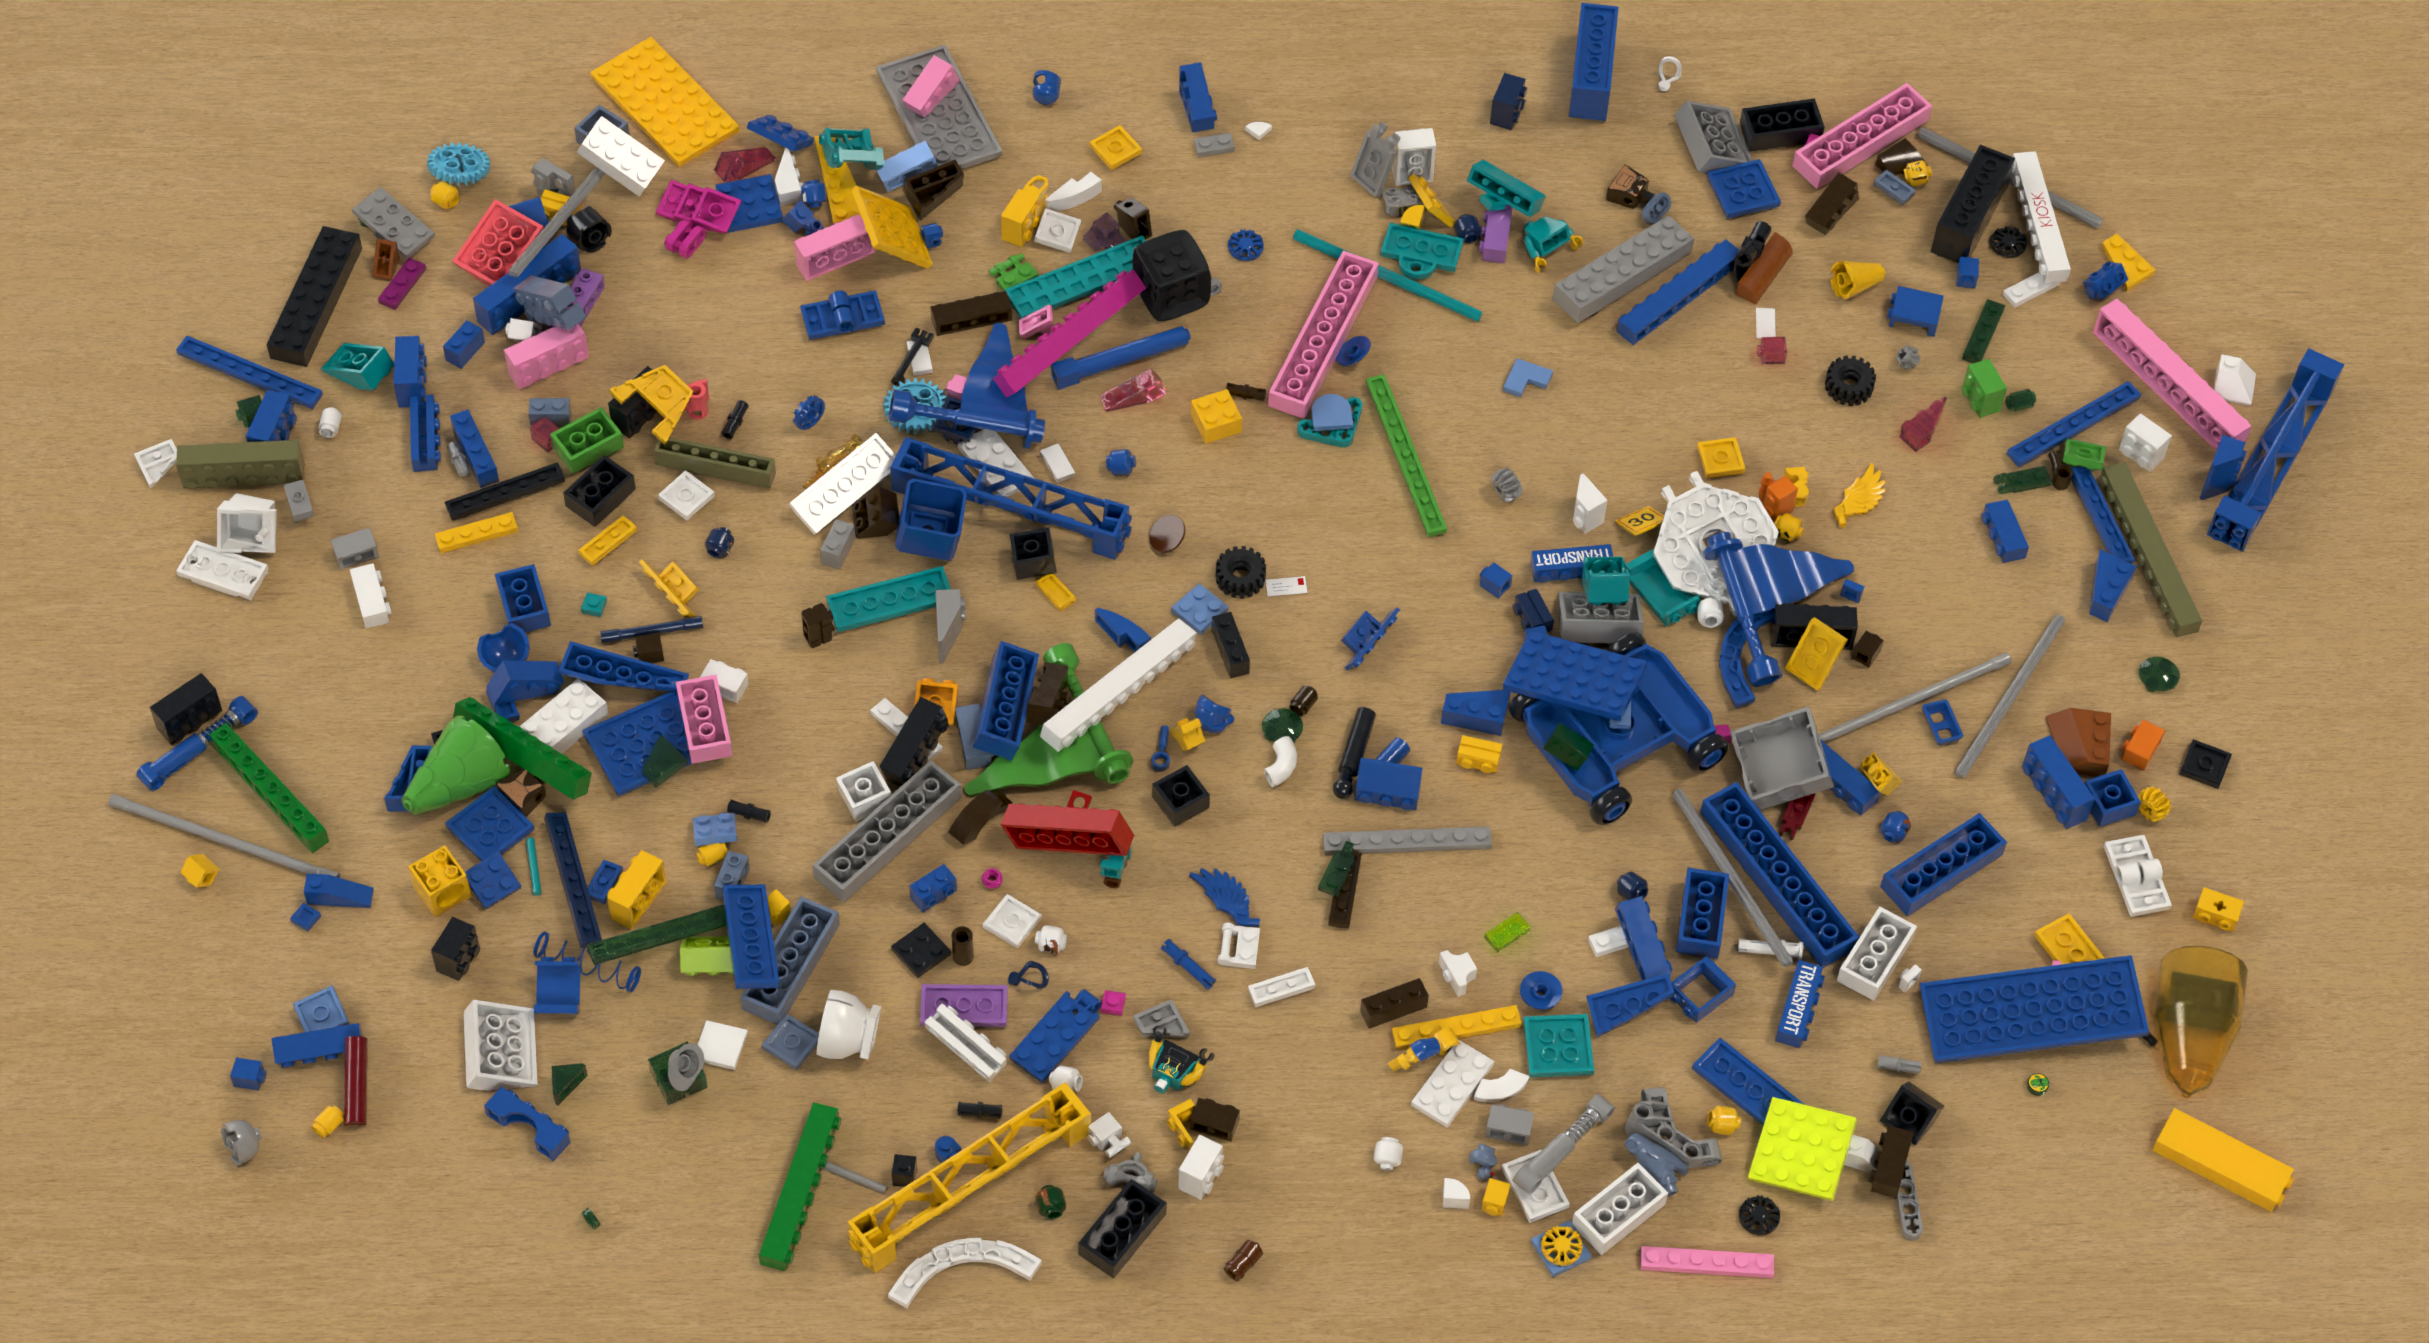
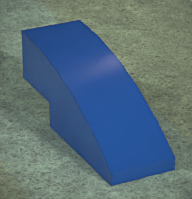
[1095,608,1151,653]

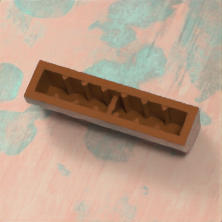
[1736,232,1793,304]

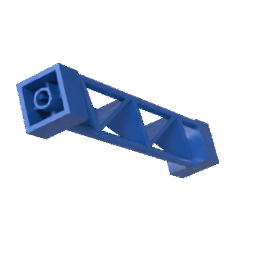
[2207,348,2344,552]

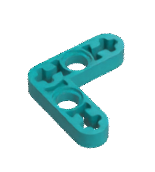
[1297,397,1363,447]

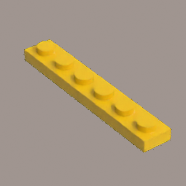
[1391,1005,1522,1050]

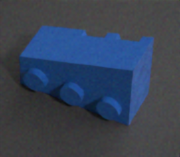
[1179,62,1217,133]
[2089,549,2137,623]
[486,660,564,705]
[1441,690,1510,736]
[384,745,433,812]

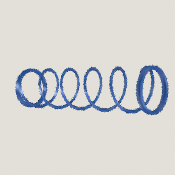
[533,931,641,992]

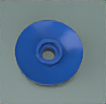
[1336,336,1371,366]
[1520,971,1563,1010]

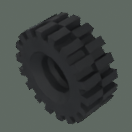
[1825,355,1876,406]
[1215,546,1266,599]

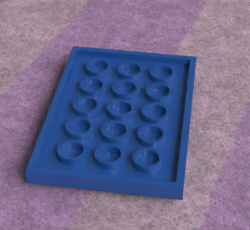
[1503,630,1647,721]
[582,691,691,797]

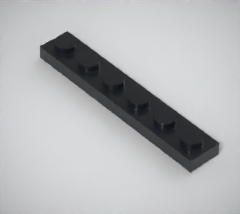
[445,462,565,521]

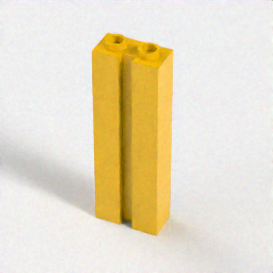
[2152,1108,2295,1212]

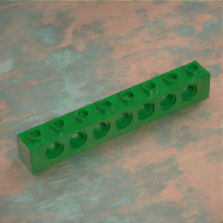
[209,723,329,854]

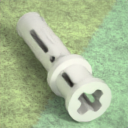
[1738,939,1803,961]

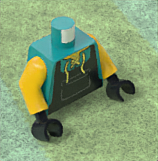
[1149,1025,1215,1094]

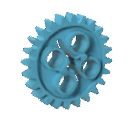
[427,142,490,185]
[883,378,947,435]

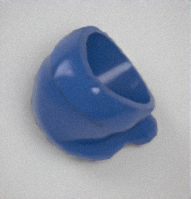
[1195,694,1235,733]

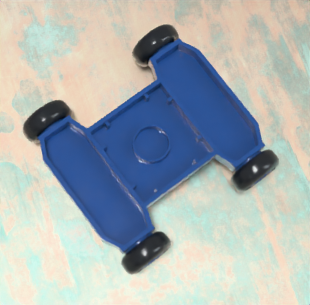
[1509,632,1728,826]

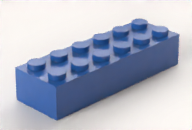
[473,234,581,335]
[973,641,1039,761]
[1880,813,2007,917]

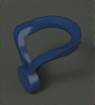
[1008,961,1049,989]

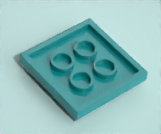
[1523,1014,1594,1078]

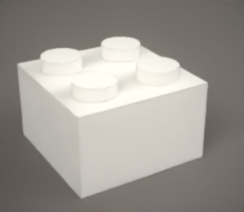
[2119,413,2172,472]
[836,761,891,822]
[1178,1135,1224,1200]

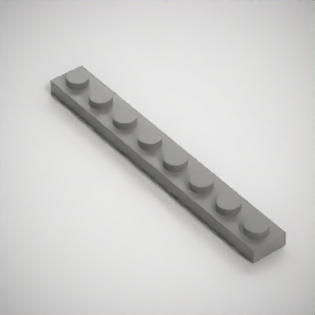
[1323,827,1492,855]

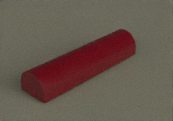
[344,1036,368,1126]

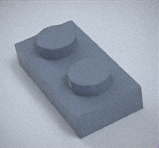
[1874,170,1916,205]

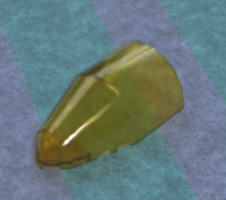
[2154,946,2248,1098]

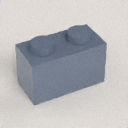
[528,398,572,428]

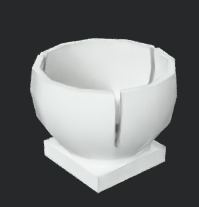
[816,990,882,1059]

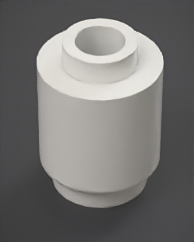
[318,407,342,438]

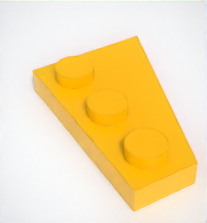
[2101,233,2156,292]

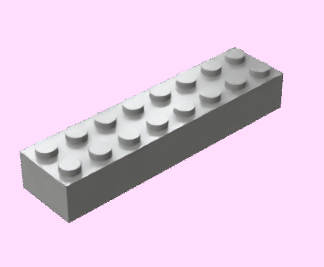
[1552,215,1694,323]
[813,760,961,903]

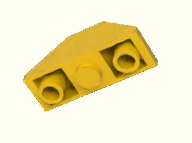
[1860,752,1902,796]

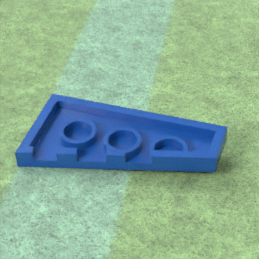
[1586,973,1675,1037]

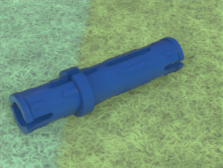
[1161,939,1216,990]

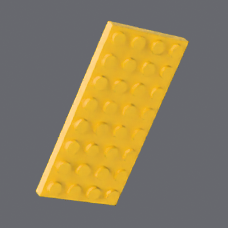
[590,37,740,167]

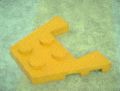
[609,365,693,445]

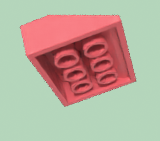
[452,199,544,287]

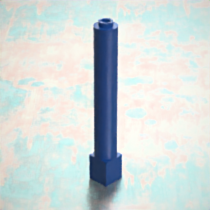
[1051,326,1191,390]

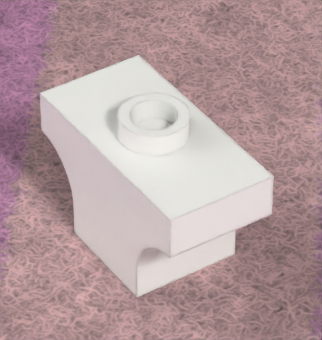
[1439,950,1477,997]

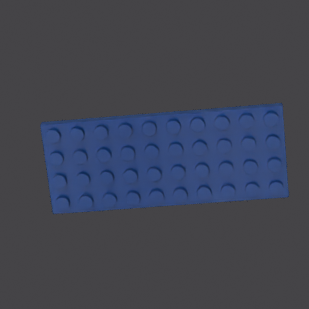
[1919,955,2149,1063]

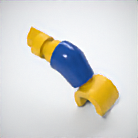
[1388,1028,1461,1072]

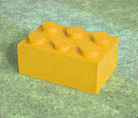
[607,850,667,930]

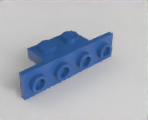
[1341,607,1400,670]

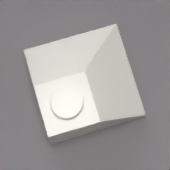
[2213,354,2256,406]

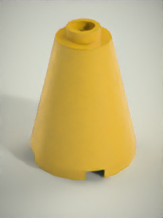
[1830,261,1885,299]

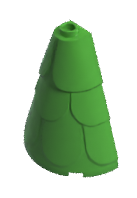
[401,716,510,815]

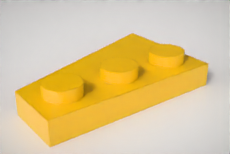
[1408,173,1455,228]

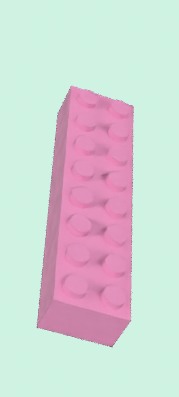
[1792,83,1932,190]

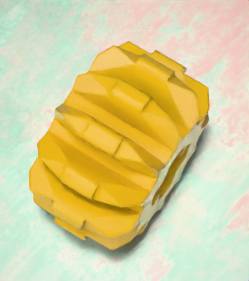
[2138,786,2172,822]

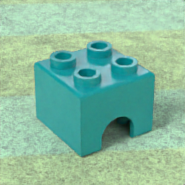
[1582,556,1630,605]

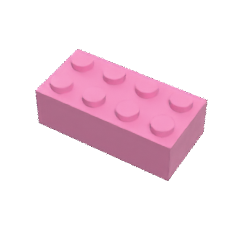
[794,214,875,281]
[504,324,589,389]
[676,675,733,764]

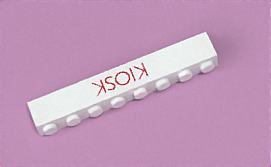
[2012,151,2071,283]

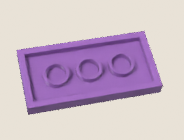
[920,984,1008,1027]

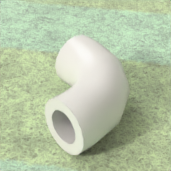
[1264,736,1298,788]

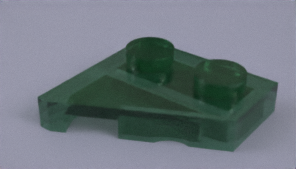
[642,735,688,788]

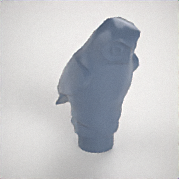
[1625,1133,1688,1197]

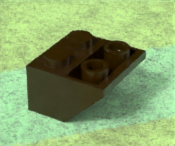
[852,486,899,539]

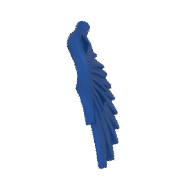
[1190,868,1260,927]

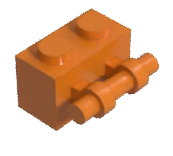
[1758,472,1798,523]

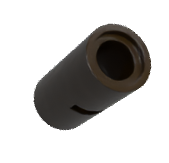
[951,926,974,966]

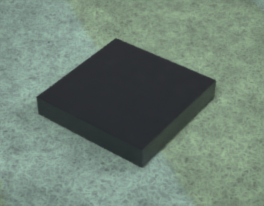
[2179,739,2232,789]

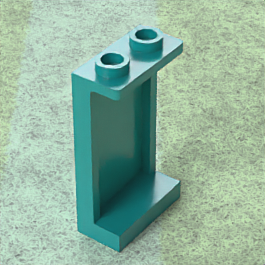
[1625,548,1700,626]

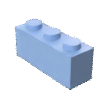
[877,140,938,192]

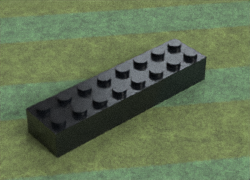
[267,226,362,367]

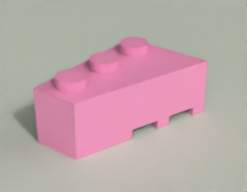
[902,55,960,118]

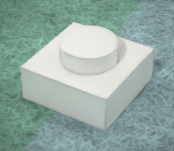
[1898,964,1922,993]

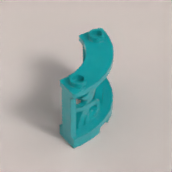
[819,127,884,170]

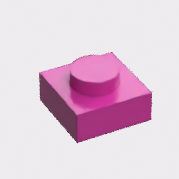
[1101,990,1126,1016]

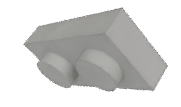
[1194,133,1235,158]

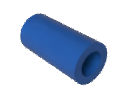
[1375,737,1410,764]

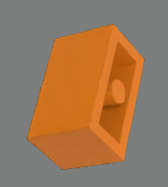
[2122,719,2165,770]

